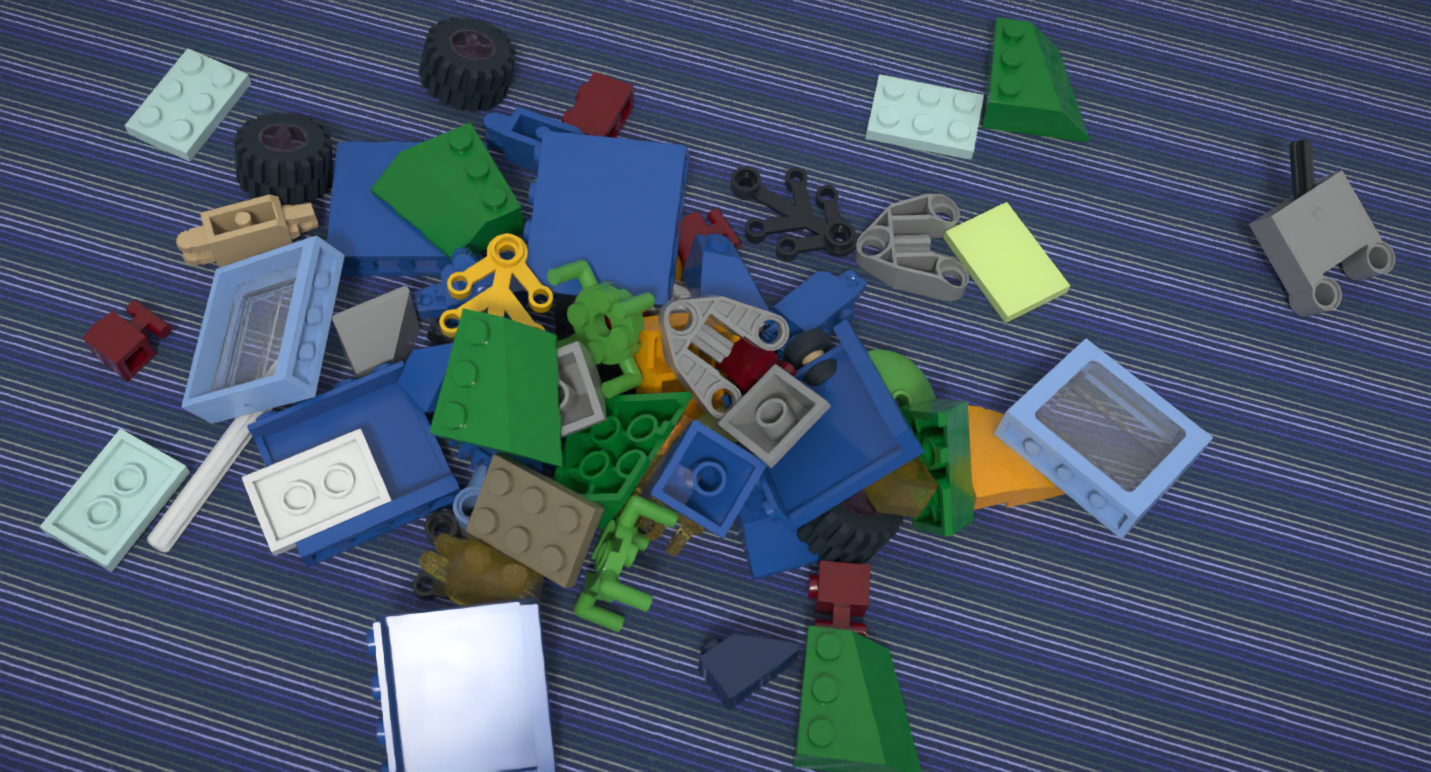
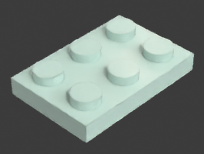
[125,49,251,162]
[865,74,984,160]
[40,429,190,572]

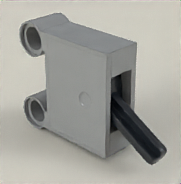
[1249,140,1395,317]

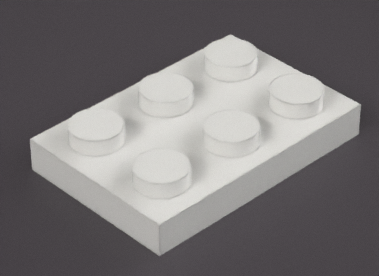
[241,428,392,556]

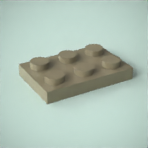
[465,453,604,588]

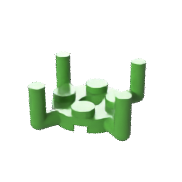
[547,260,655,398]
[574,495,679,632]

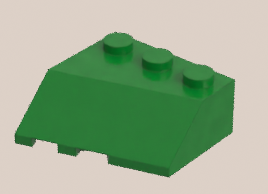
[982,17,1090,143]
[371,122,524,260]
[429,308,565,468]
[553,392,693,529]
[900,399,975,537]
[793,626,922,772]

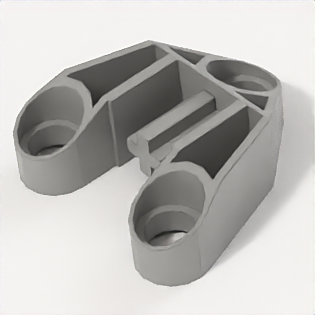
[854,194,969,301]
[658,294,789,420]

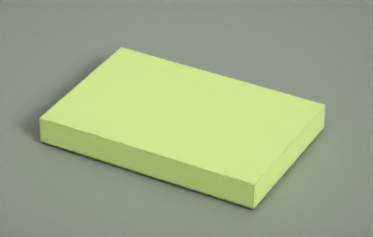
[943,202,1070,323]

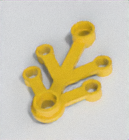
[439,233,553,338]

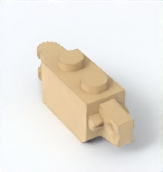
[176,195,319,268]

